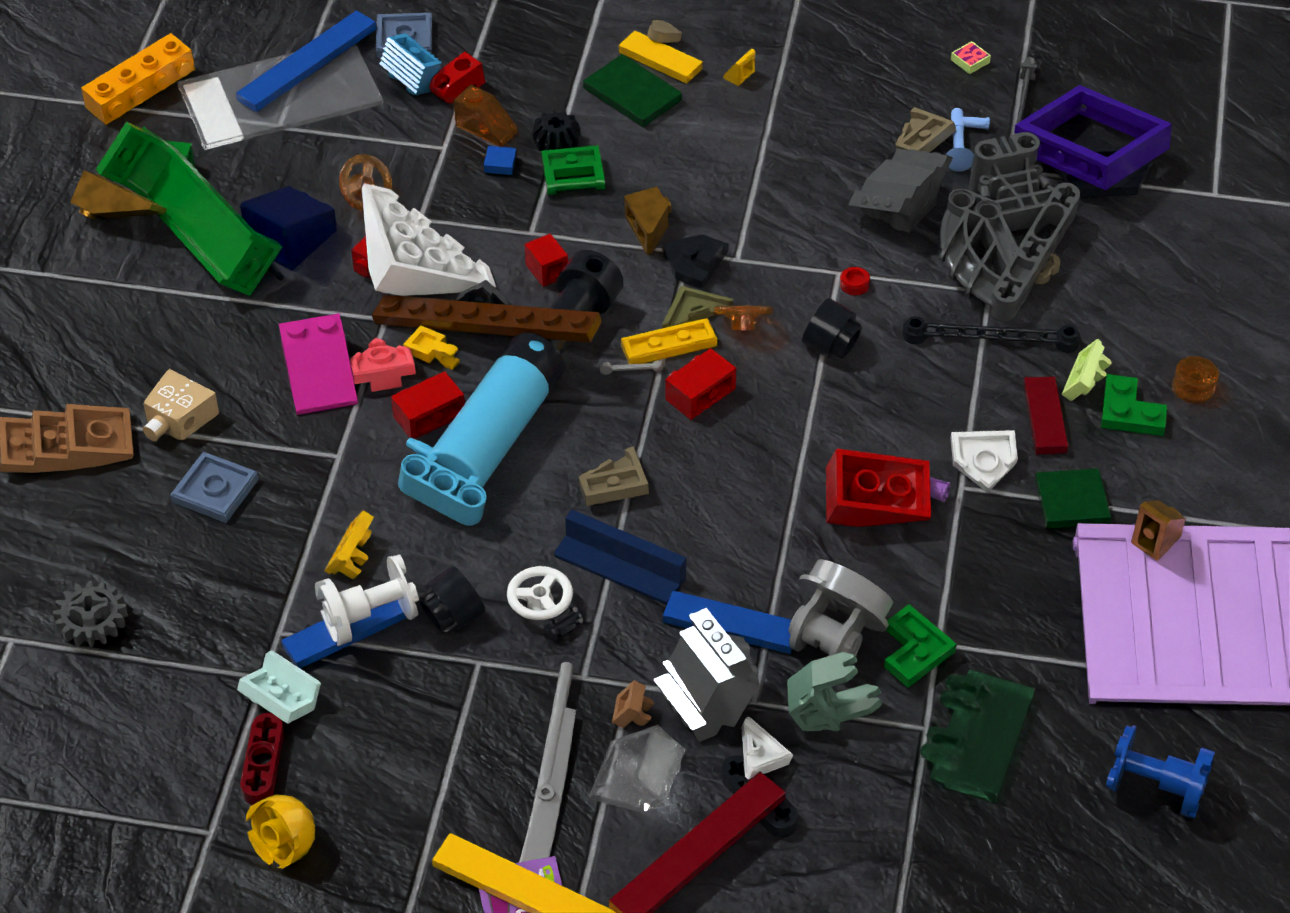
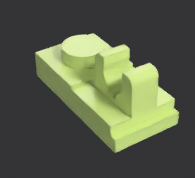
[1062,339,1112,401]

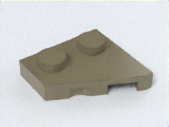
[895,107,956,153]
[579,447,649,506]

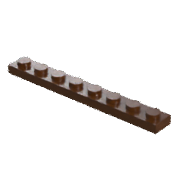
[372,295,602,343]

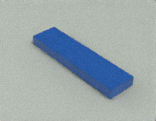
[663,591,792,654]
[281,600,407,669]

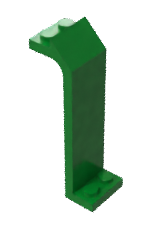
[96,121,282,296]

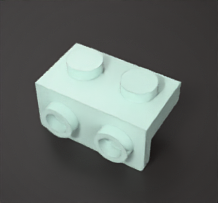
[237,651,321,724]

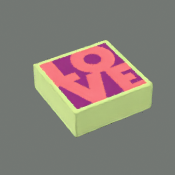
[951,41,991,74]

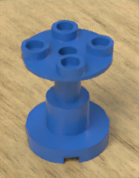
[1105,725,1215,819]

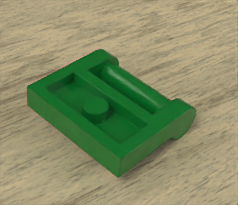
[541,145,605,195]

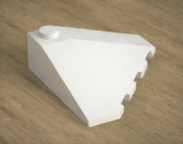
[362,183,496,296]

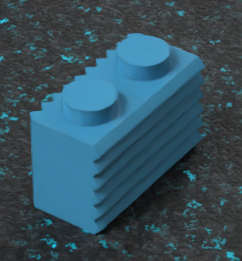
[379,33,442,95]

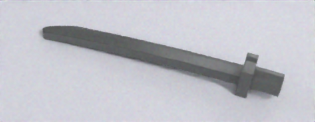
[1016,57,1037,124]

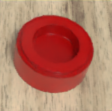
[840,267,870,295]

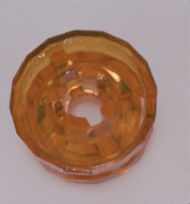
[1172,356,1220,403]

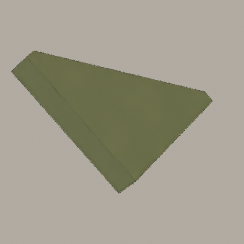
[662,286,733,328]

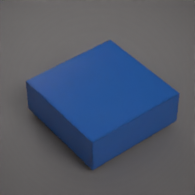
[484,146,517,175]

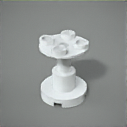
[315,555,419,646]

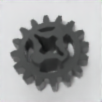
[53,581,128,647]

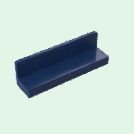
[554,510,686,605]

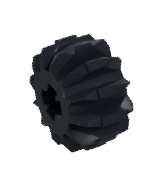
[532,110,581,151]

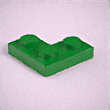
[1101,374,1167,436]
[884,604,957,688]

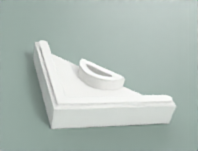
[741,717,793,780]

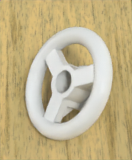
[507,566,573,620]

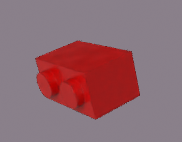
[665,348,736,420]
[391,371,465,439]

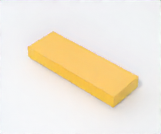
[619,30,703,84]
[621,318,717,364]

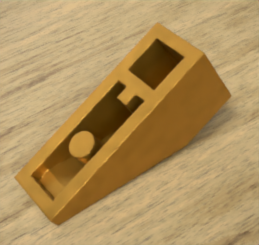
[70,170,167,219]

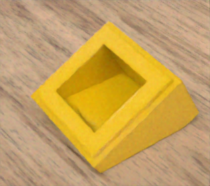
[723,49,756,86]

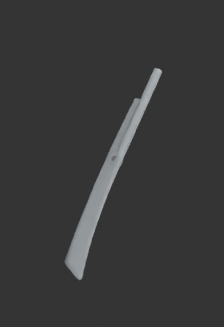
[519,662,576,862]

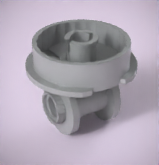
[789,559,893,656]

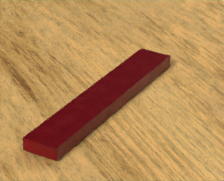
[609,772,786,913]

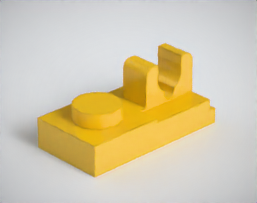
[324,510,374,579]

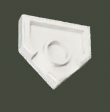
[950,430,1018,493]

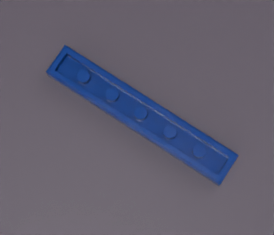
[236,10,376,112]

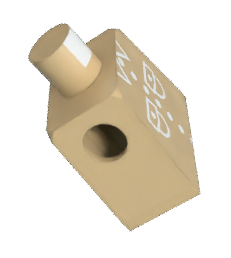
[143,369,219,441]

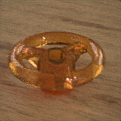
[339,154,392,212]
[713,306,774,330]

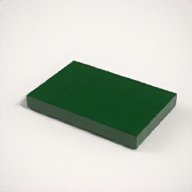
[583,54,682,127]

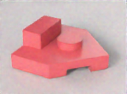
[350,338,416,392]

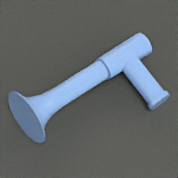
[946,108,990,172]

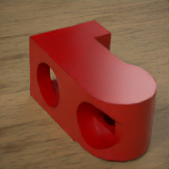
[429,51,486,104]

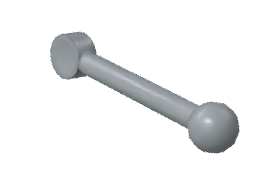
[599,360,664,375]

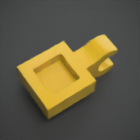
[403,325,460,370]

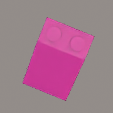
[279,313,358,415]

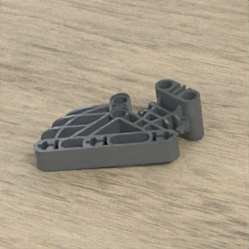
[939,132,1080,322]

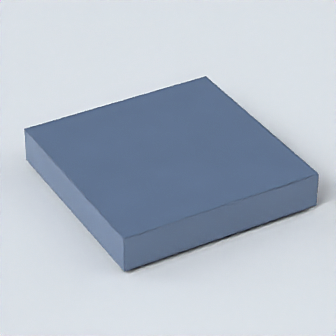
[376,13,432,58]
[170,452,259,523]

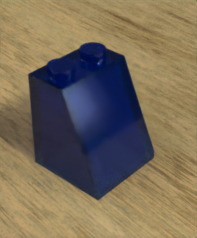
[240,186,337,271]

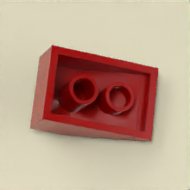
[826,448,931,527]

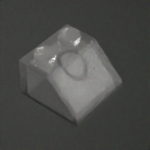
[589,725,686,812]

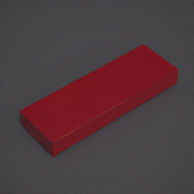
[1023,376,1068,455]

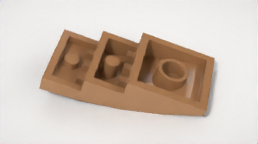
[0,404,133,473]

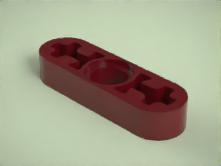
[240,713,284,805]

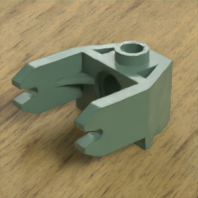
[787,652,882,731]

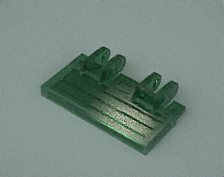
[920,669,1035,803]

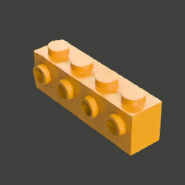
[81,33,195,125]

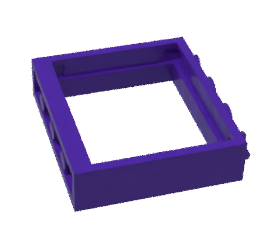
[1014,85,1172,190]

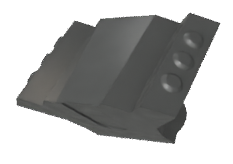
[849,149,953,233]
[654,608,759,742]

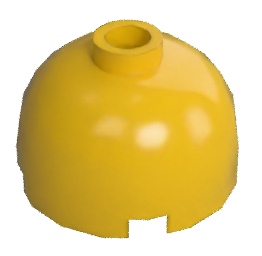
[246,795,315,869]

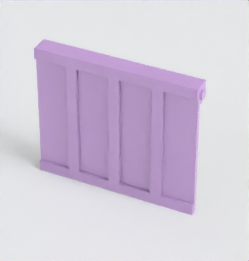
[1073,523,1290,706]

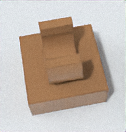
[612,680,654,728]

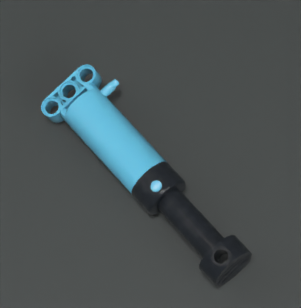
[398,250,624,526]

